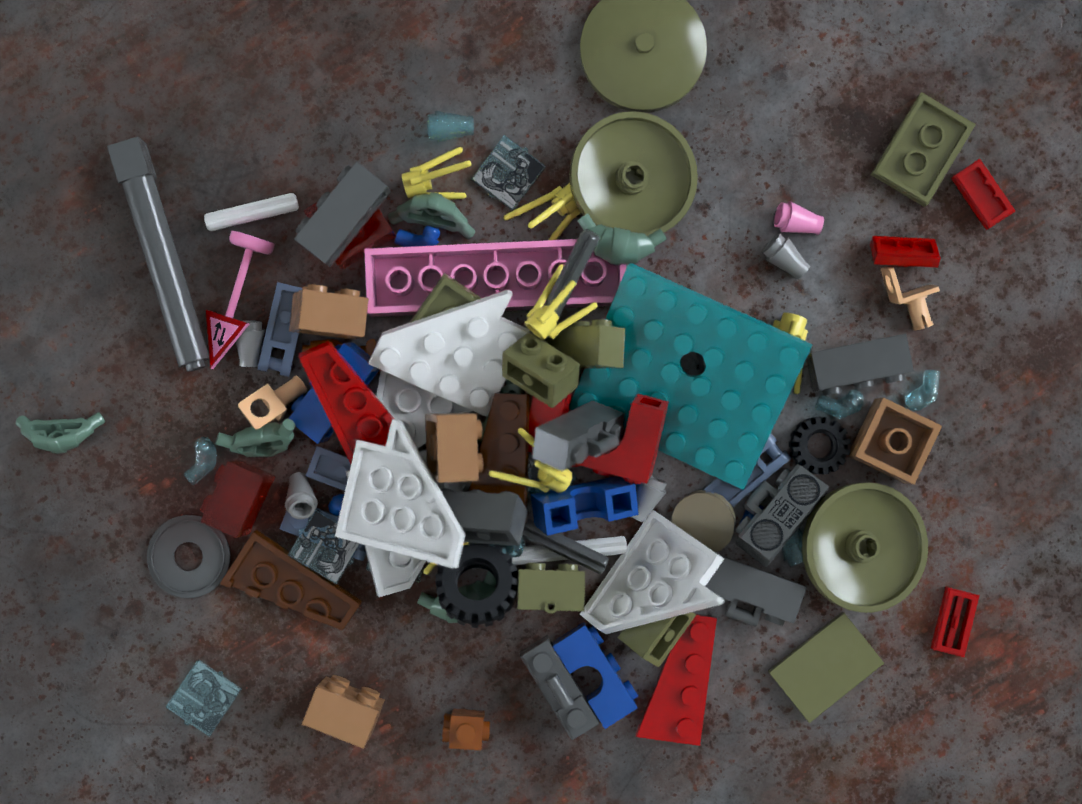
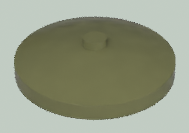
[580,0,707,113]
[569,111,698,236]
[802,482,928,613]

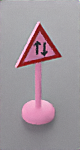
[206,230,275,369]

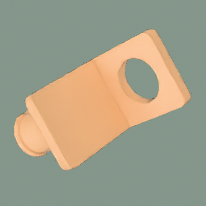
[881,266,940,330]
[238,375,308,430]

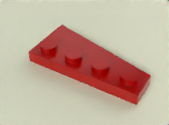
[298,341,395,464]
[635,614,717,746]

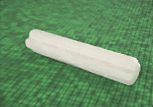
[204,193,299,231]

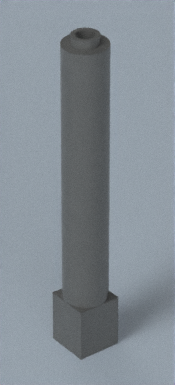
[107,136,209,372]

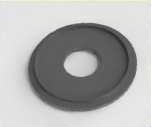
[147,515,231,598]

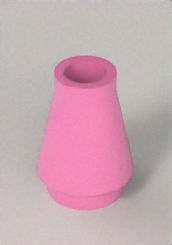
[774,201,824,235]

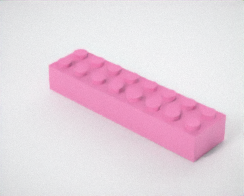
[364,239,626,317]

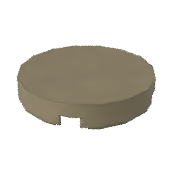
[672,490,736,552]

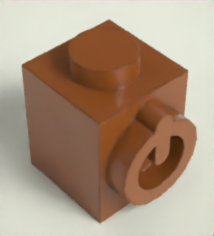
[442,708,490,751]

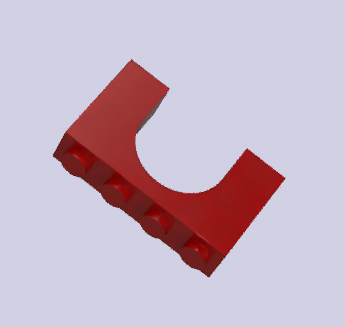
[529,392,669,484]

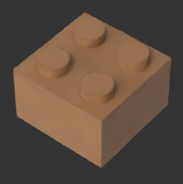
[289,284,369,340]
[847,397,942,485]
[425,412,483,483]
[302,675,385,749]

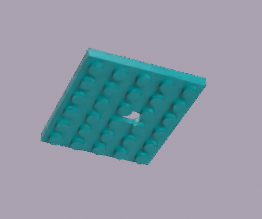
[569,263,813,490]

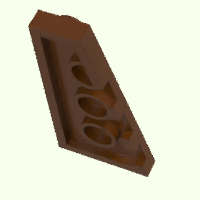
[469,392,530,524]
[220,530,363,630]

